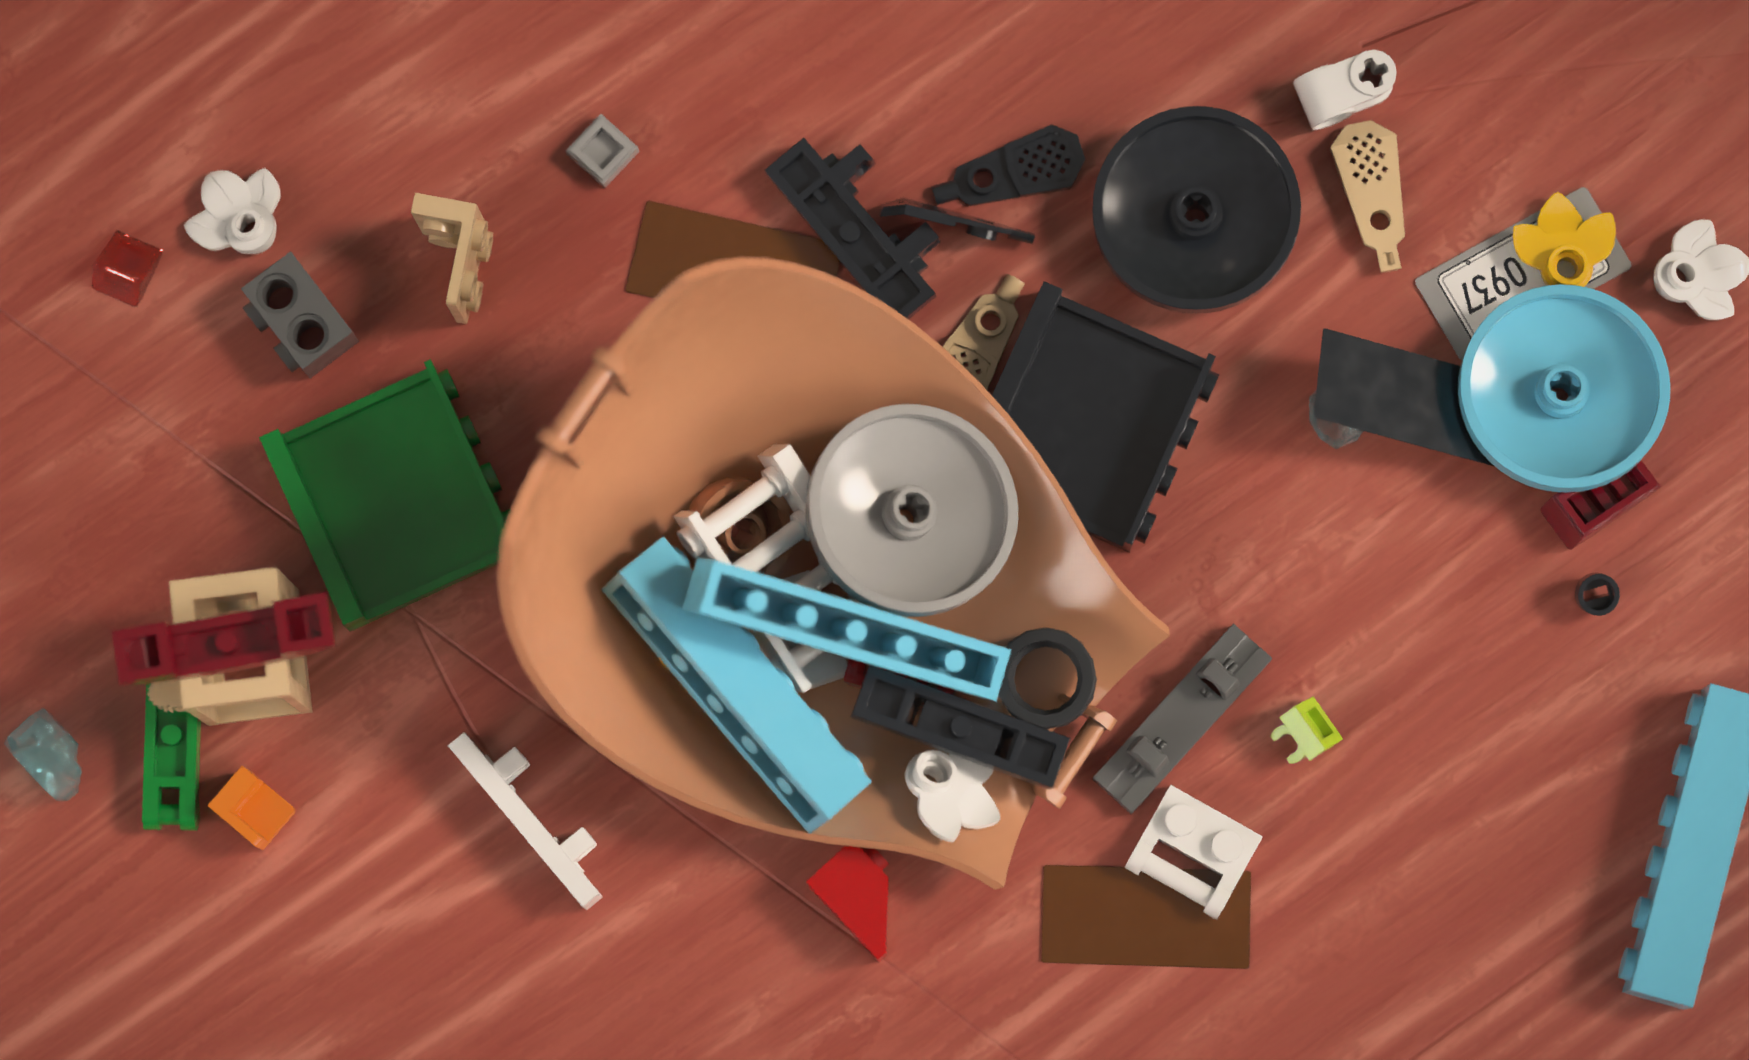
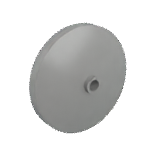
[805,404,1018,617]

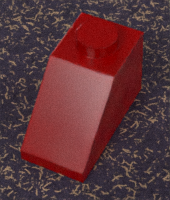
[806,845,889,962]

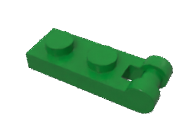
[142,683,201,830]

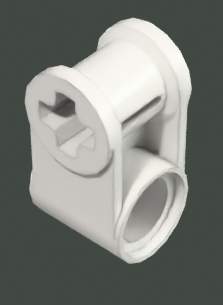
[1293,50,1397,130]

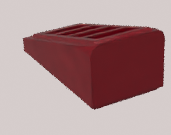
[1541,460,1661,550]

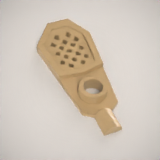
[1330,120,1405,273]
[943,274,1025,390]

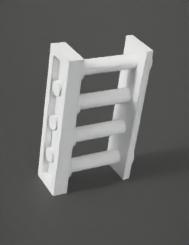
[673,444,902,693]

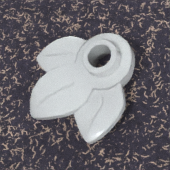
[184,168,280,254]
[1654,219,1749,321]
[905,750,1001,842]

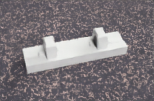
[448,732,603,910]

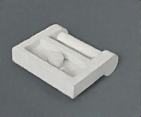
[1124,785,1263,920]

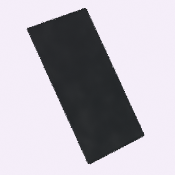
[1314,328,1494,466]

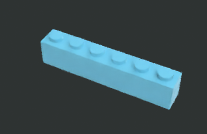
[601,536,872,834]
[682,557,1011,701]
[1618,683,1749,1010]

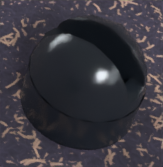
[1575,573,1620,616]

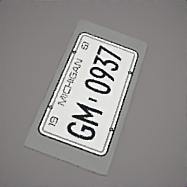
[1415,187,1632,360]

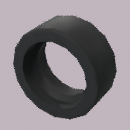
[998,627,1097,729]

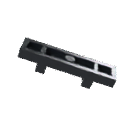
[850,665,1070,790]

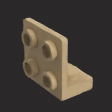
[411,193,493,324]

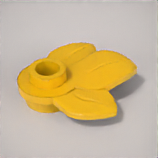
[1513,192,1616,287]

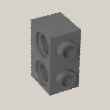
[241,251,359,379]

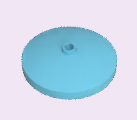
[1458,284,1670,493]

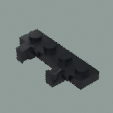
[764,138,941,319]

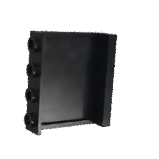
[992,281,1220,553]

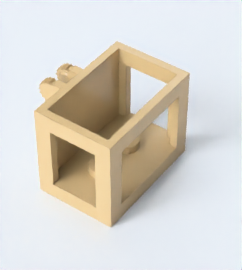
[147,567,313,726]

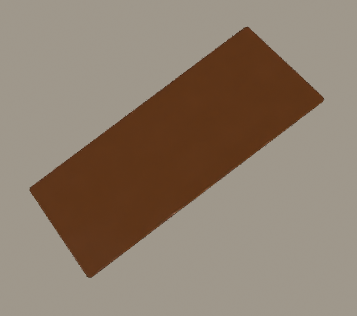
[626,201,840,298]
[1041,865,1251,969]

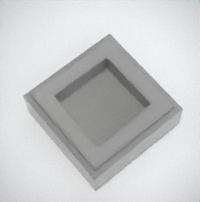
[566,114,639,188]

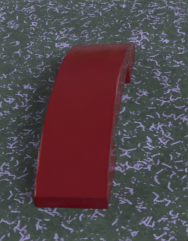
[111,592,336,686]

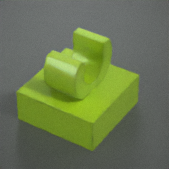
[1271,696,1343,764]

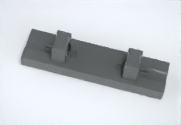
[1092,623,1273,814]

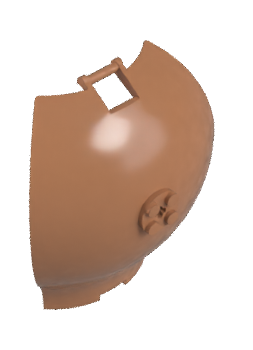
[498,258,1170,890]

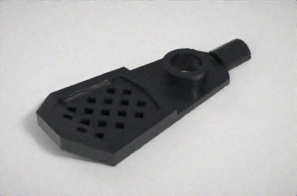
[931,124,1085,206]
[879,197,1035,244]

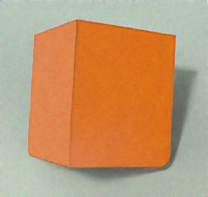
[207,765,295,850]

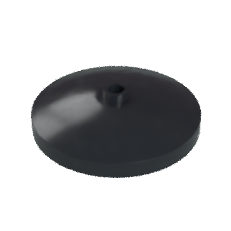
[1092,106,1301,314]

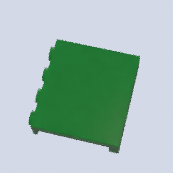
[259,359,512,632]

